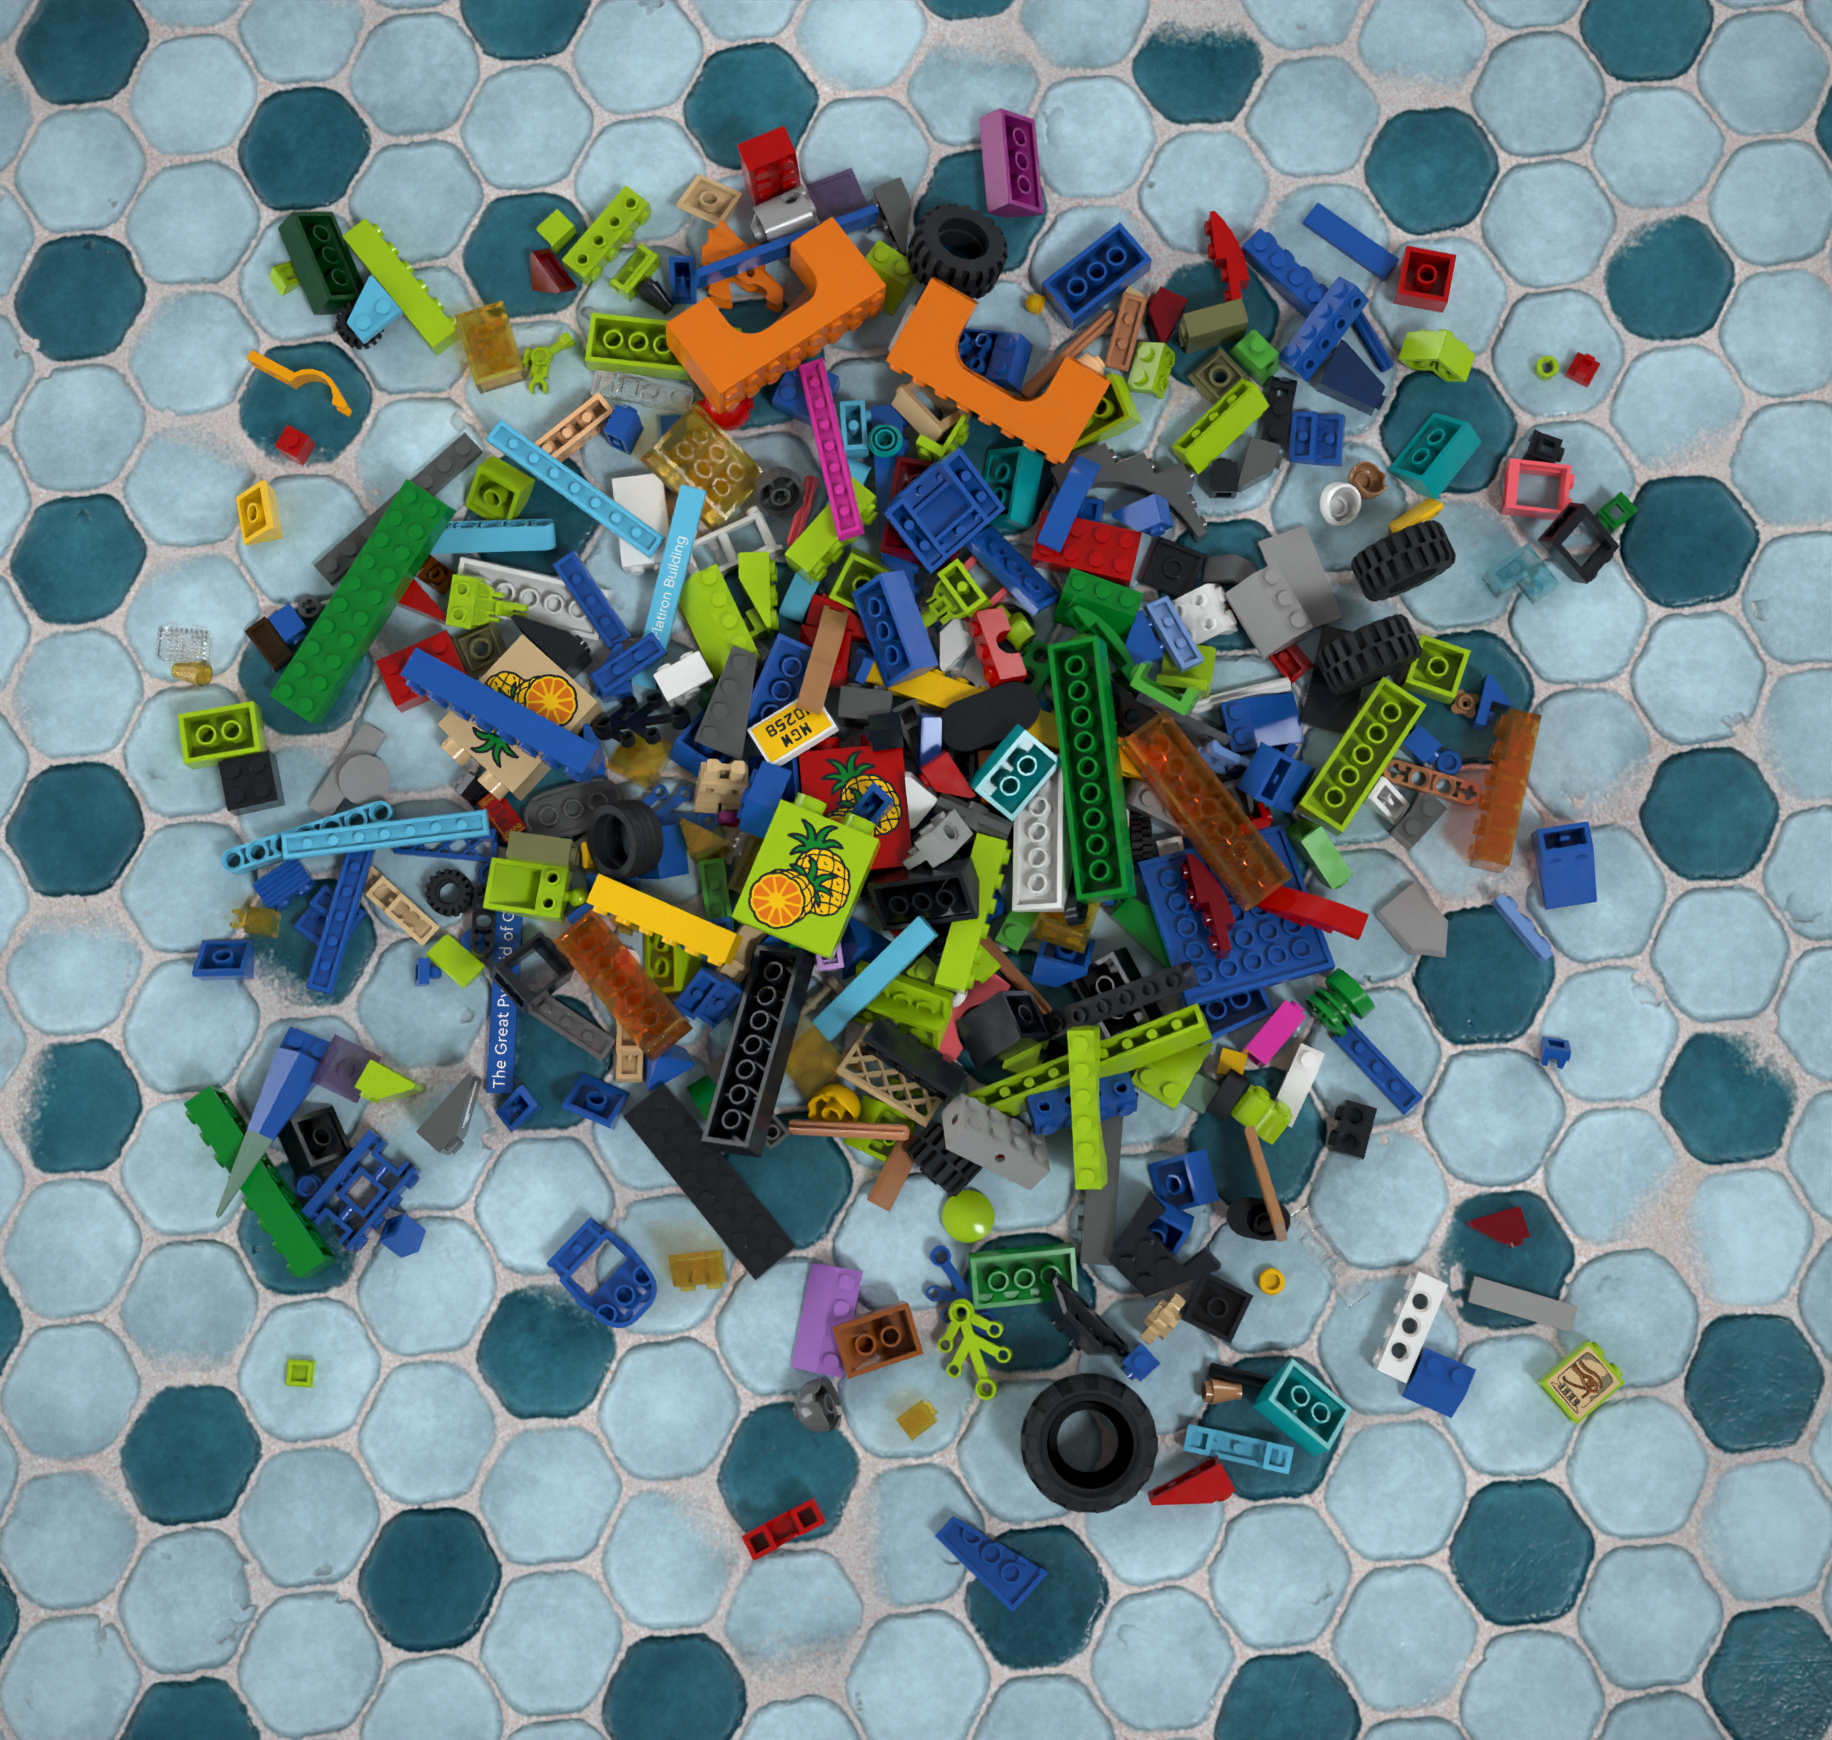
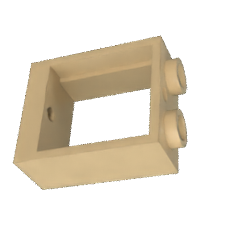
[891,381,973,443]

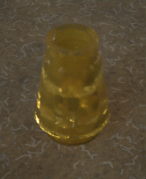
[172,661,213,687]

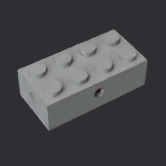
[941,1092,1050,1190]

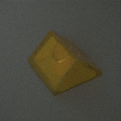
[680,818,732,864]

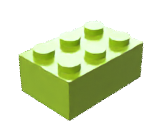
[177,701,267,770]

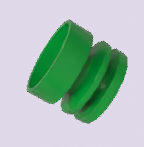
[1304,968,1375,1038]

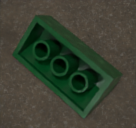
[278,211,364,315]

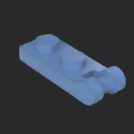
[1192,740,1251,780]

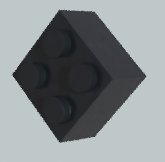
[218,750,285,816]
[1180,1273,1254,1344]

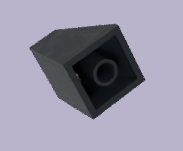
[956,991,1052,1068]

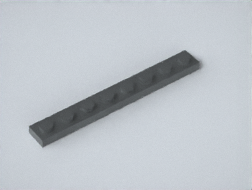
[314,432,483,586]

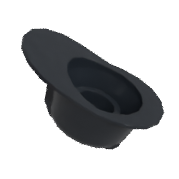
[1226,1197,1291,1241]

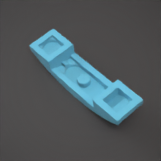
[1183,1424,1294,1474]

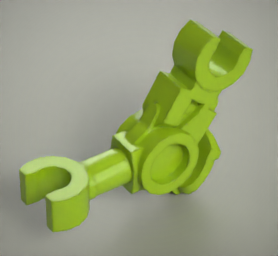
[523,332,576,394]

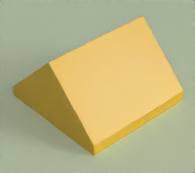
[236,480,283,545]

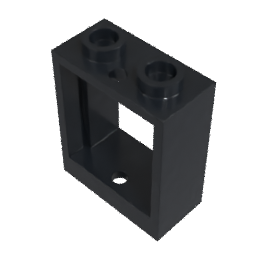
[1538,502,1620,584]
[490,932,575,1014]

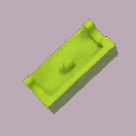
[608,243,661,302]

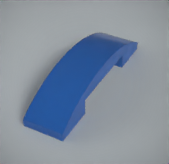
[1037,455,1102,553]

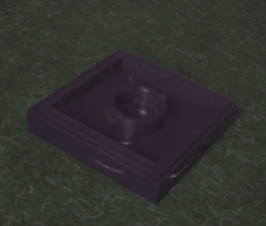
[806,168,868,223]
[310,1034,381,1103]

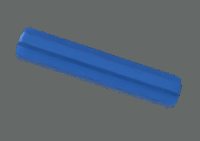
[1352,311,1394,372]

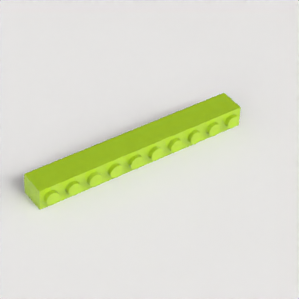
[953,1003,1213,1117]

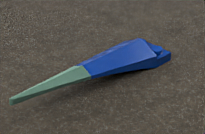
[216,1027,338,1218]

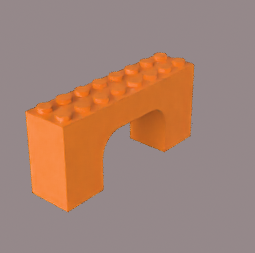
[666,217,886,414]
[886,277,1111,465]

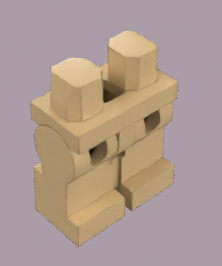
[694,759,748,814]

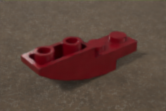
[1180,854,1236,959]

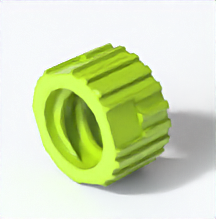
[1534,355,1559,381]

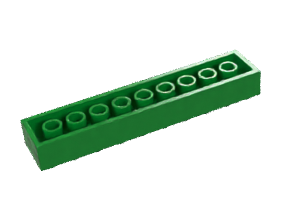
[270,479,457,725]
[1047,635,1137,905]

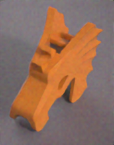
[701,220,784,313]

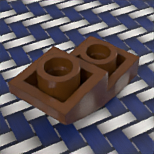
[415,555,457,596]

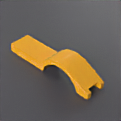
[247,350,352,417]

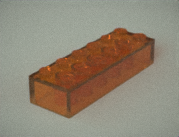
[1467,709,1542,874]
[553,909,693,1062]

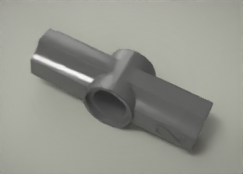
[933,793,1014,841]

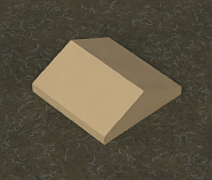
[676,174,743,225]

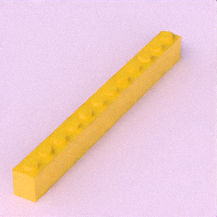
[865,657,1167,788]

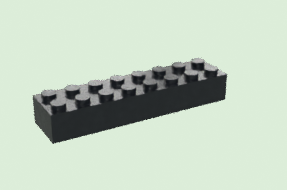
[701,945,815,1158]
[623,1083,798,1280]

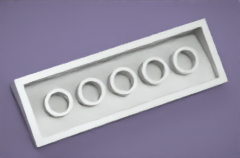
[458,556,613,640]
[1012,754,1072,913]

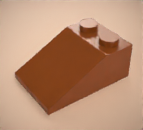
[832,1300,924,1379]

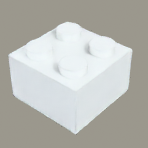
[653,651,715,710]

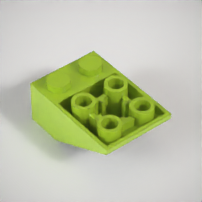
[738,552,779,639]

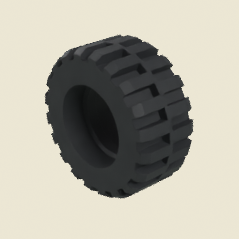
[907,203,1008,299]
[1351,520,1456,602]
[1317,614,1422,695]

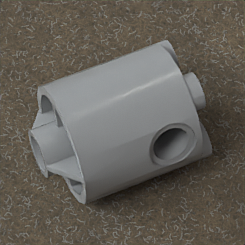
[749,184,820,245]

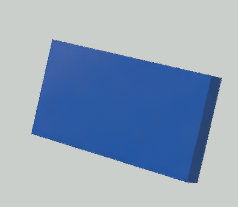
[964,525,1061,616]

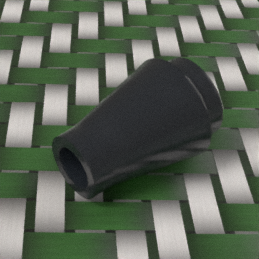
[637,278,675,315]

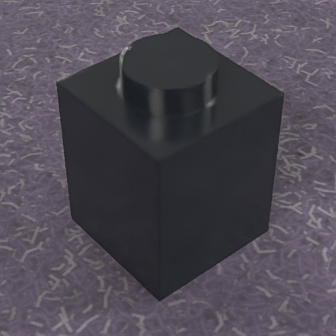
[1210,458,1238,499]
[864,711,904,752]

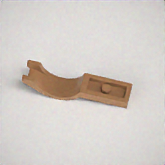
[796,605,849,715]

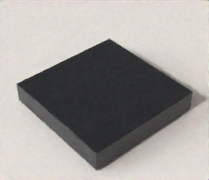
[1140,536,1206,599]

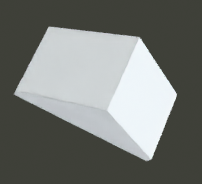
[905,771,938,828]
[1362,776,1410,825]

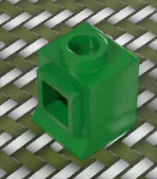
[1594,491,1638,535]

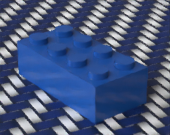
[1041,222,1152,331]

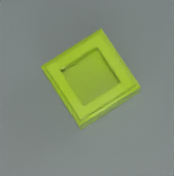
[285,1359,316,1388]

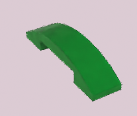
[1064,605,1135,692]

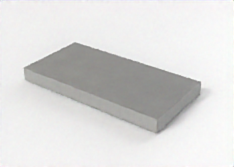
[1257,524,1343,630]

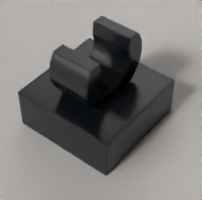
[454,771,488,807]

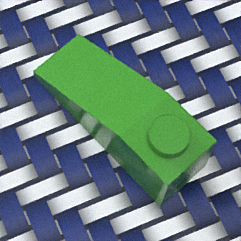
[995,909,1040,955]

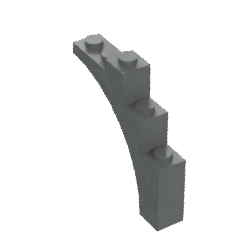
[1050,443,1208,543]

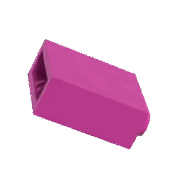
[1241,1000,1306,1069]

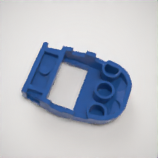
[546,1217,657,1328]

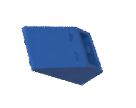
[958,329,1033,392]
[1237,742,1316,815]
[1531,821,1597,910]

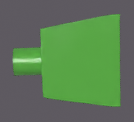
[1228,329,1279,387]

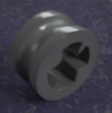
[298,596,323,620]

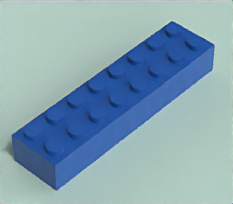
[400,648,605,783]

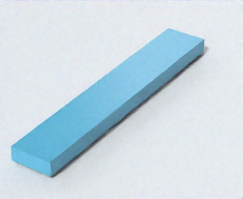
[812,916,938,1041]

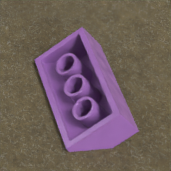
[792,1262,863,1378]

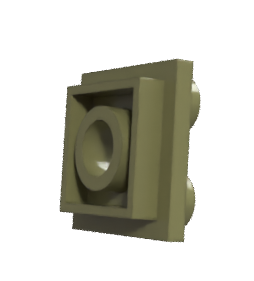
[1187,348,1251,406]
[453,622,507,679]

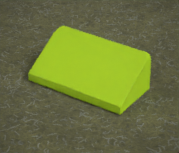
[425,934,485,989]

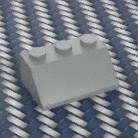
[1224,563,1314,659]

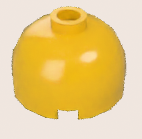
[807,1084,861,1122]

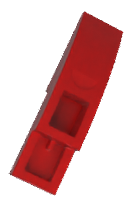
[1204,211,1250,303]

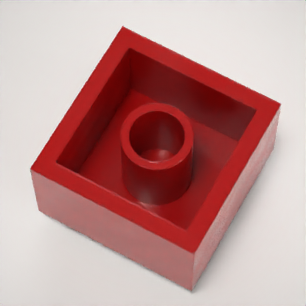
[1393,246,1457,313]

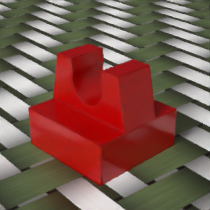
[1565,352,1601,388]

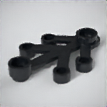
[592,692,691,748]

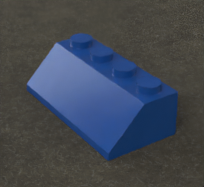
[852,570,939,688]

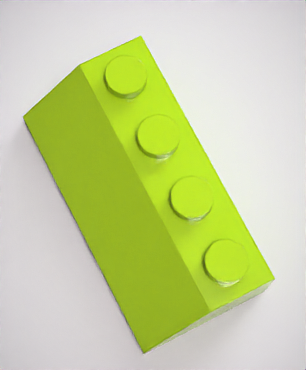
[679,563,762,682]

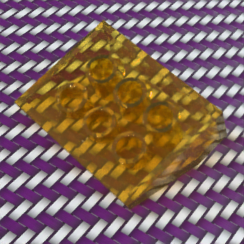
[640,402,764,532]

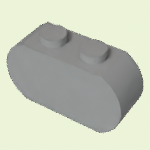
[1124,779,1200,838]

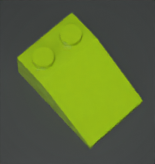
[1070,373,1142,453]
[1131,1043,1213,1111]

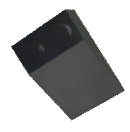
[511,614,593,680]

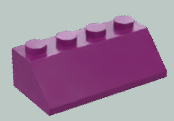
[979,108,1044,218]

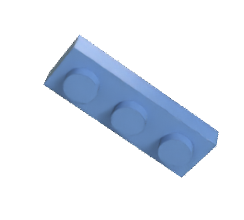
[1144,595,1204,673]
[1491,893,1553,963]

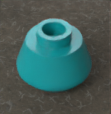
[868,424,903,458]

